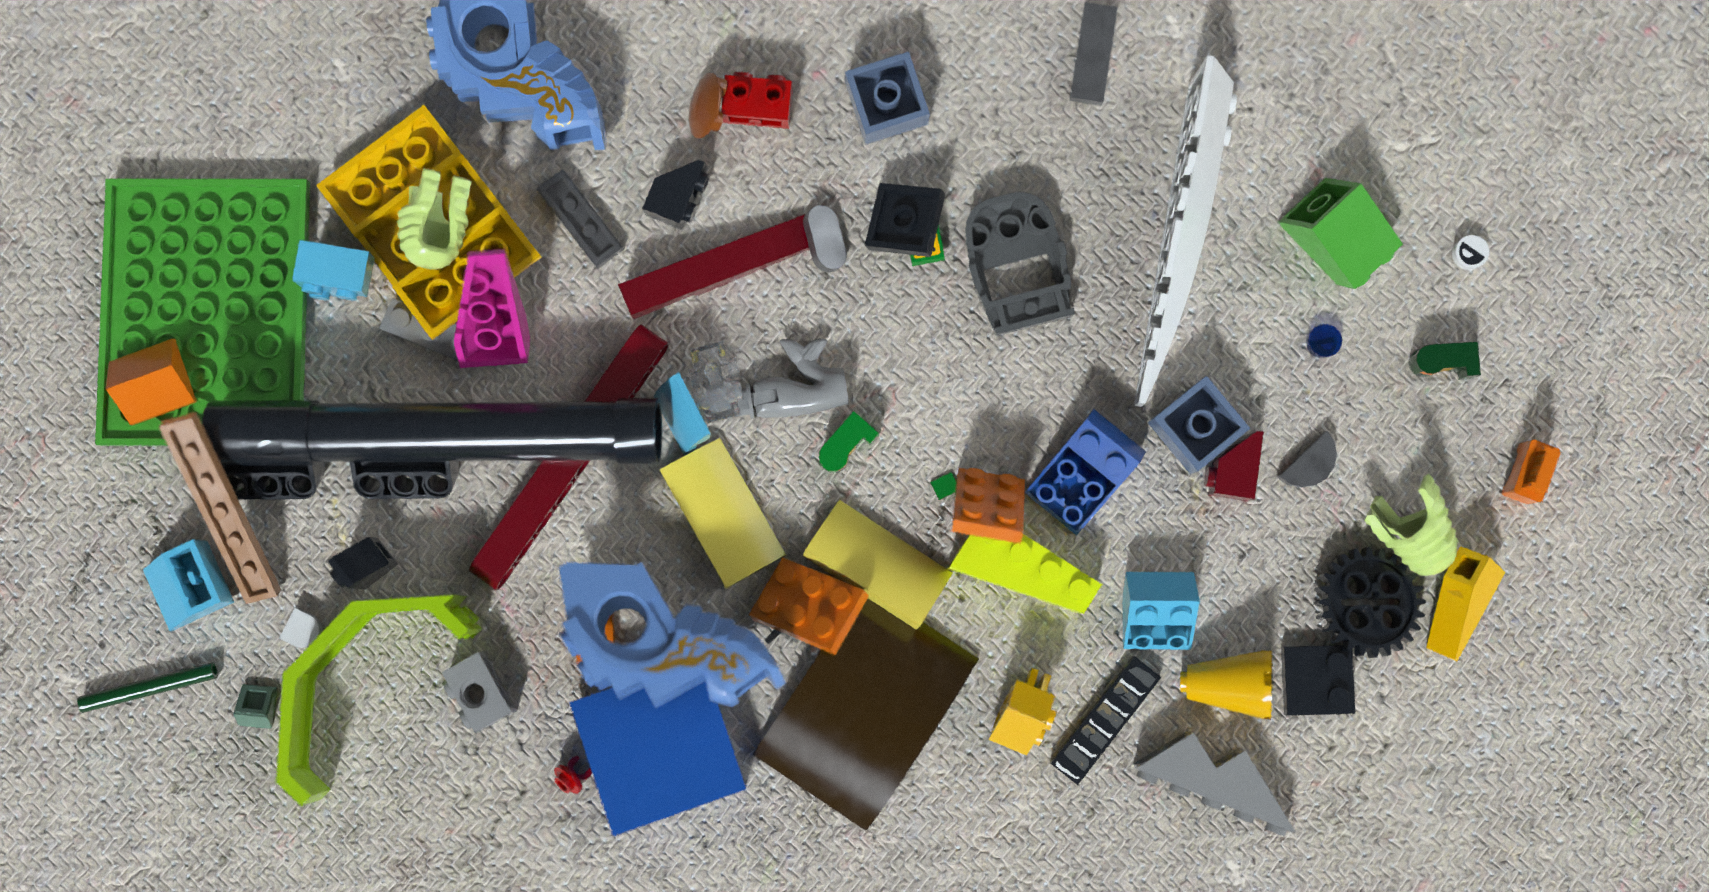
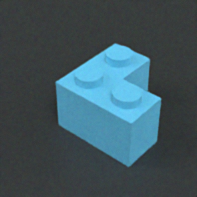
[292,240,375,301]

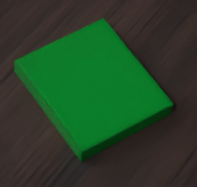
[930,472,956,500]

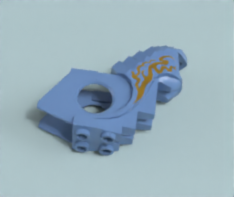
[426,0,607,151]
[559,562,786,708]

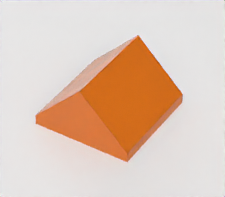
[106,338,197,426]

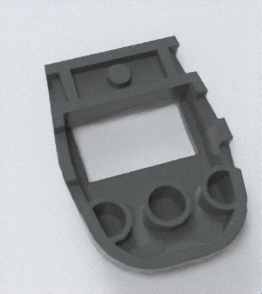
[965,192,1075,337]

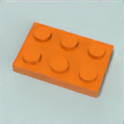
[951,468,1025,544]
[749,557,869,655]

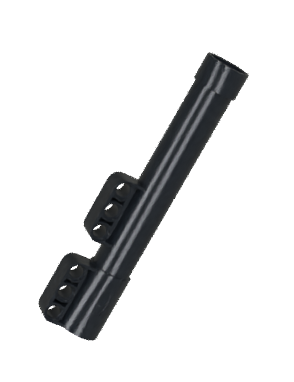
[201,398,662,500]

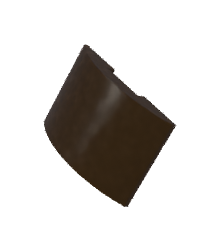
[753,598,979,831]

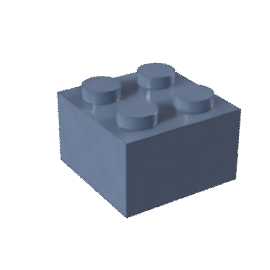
[845,51,930,145]
[1147,376,1251,475]

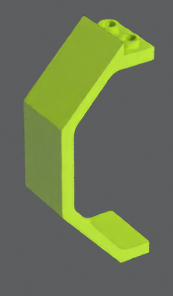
[276,595,482,806]

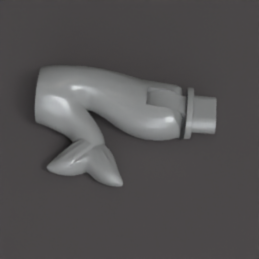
[731,339,849,419]

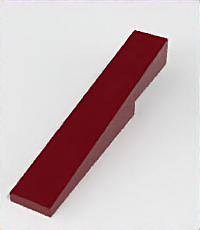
[618,214,810,319]

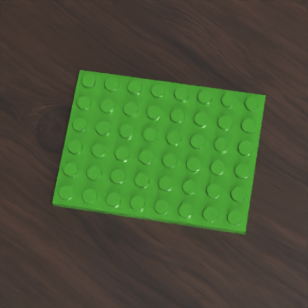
[95,179,310,446]

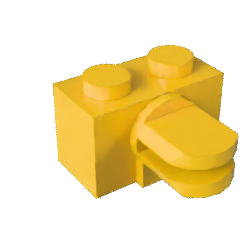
[988,668,1057,755]

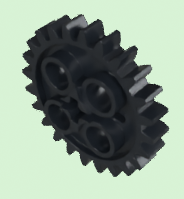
[1313,547,1426,658]

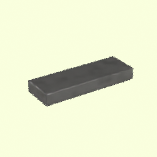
[1069,2,1118,106]
[537,169,624,269]

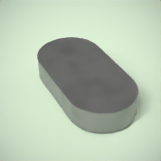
[803,205,847,272]

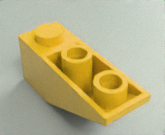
[1426,546,1505,662]

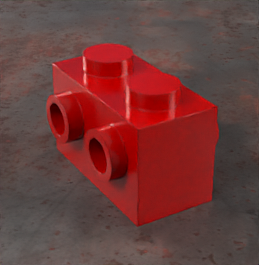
[721,72,793,129]

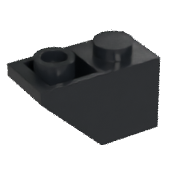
[642,160,710,230]
[327,536,398,590]

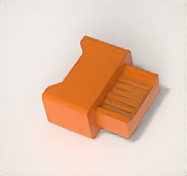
[1502,439,1561,504]

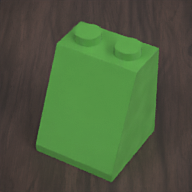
[1278,178,1403,289]

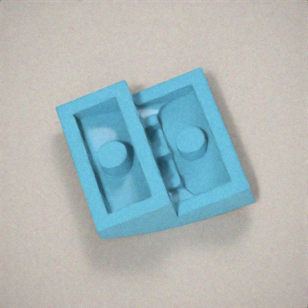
[654,373,711,456]

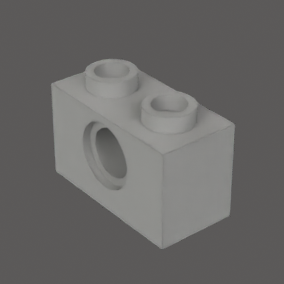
[442,651,517,733]

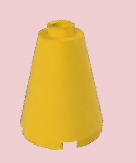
[1180,650,1272,719]

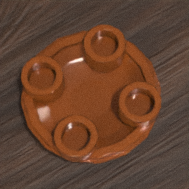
[689,73,727,139]

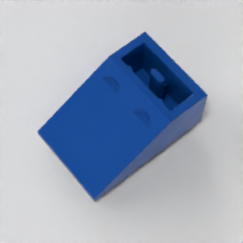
[1025,409,1146,536]

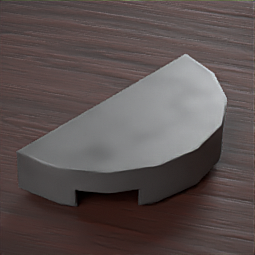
[1277,431,1337,488]

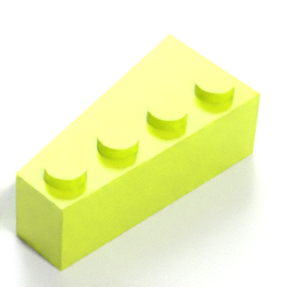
[947,534,1102,614]

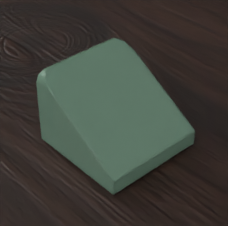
[233,684,277,729]

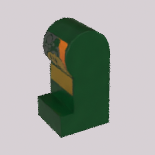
[1409,342,1481,380]

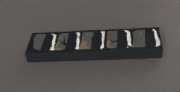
[1050,656,1162,785]

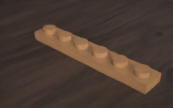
[159,412,281,604]

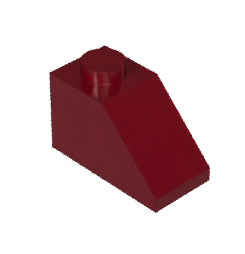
[1204,431,1264,501]

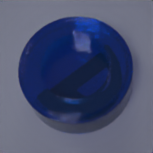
[1306,324,1342,359]

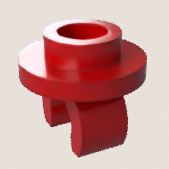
[554,755,592,794]

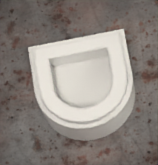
[279,608,322,648]

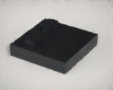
[864,183,945,257]
[1281,645,1355,716]

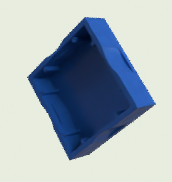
[569,682,746,837]

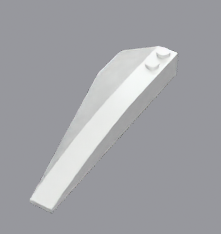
[1134,55,1237,407]

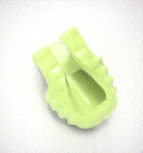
[397,168,471,269]
[1364,473,1458,576]

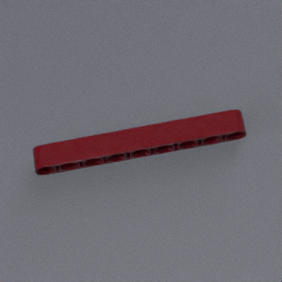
[468,324,669,591]

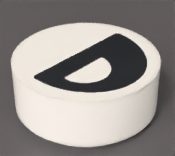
[1452,235,1489,270]

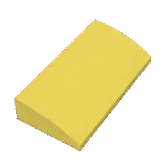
[659,438,786,589]
[803,500,953,630]

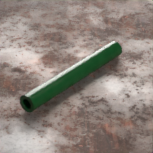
[77,662,218,713]

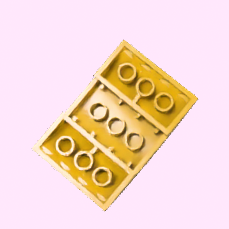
[316,105,542,340]

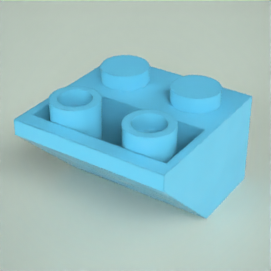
[143,539,234,631]
[1122,572,1200,650]

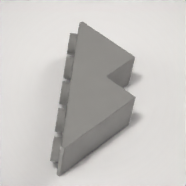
[1133,731,1295,837]

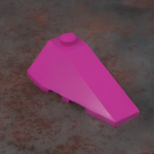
[454,249,531,368]

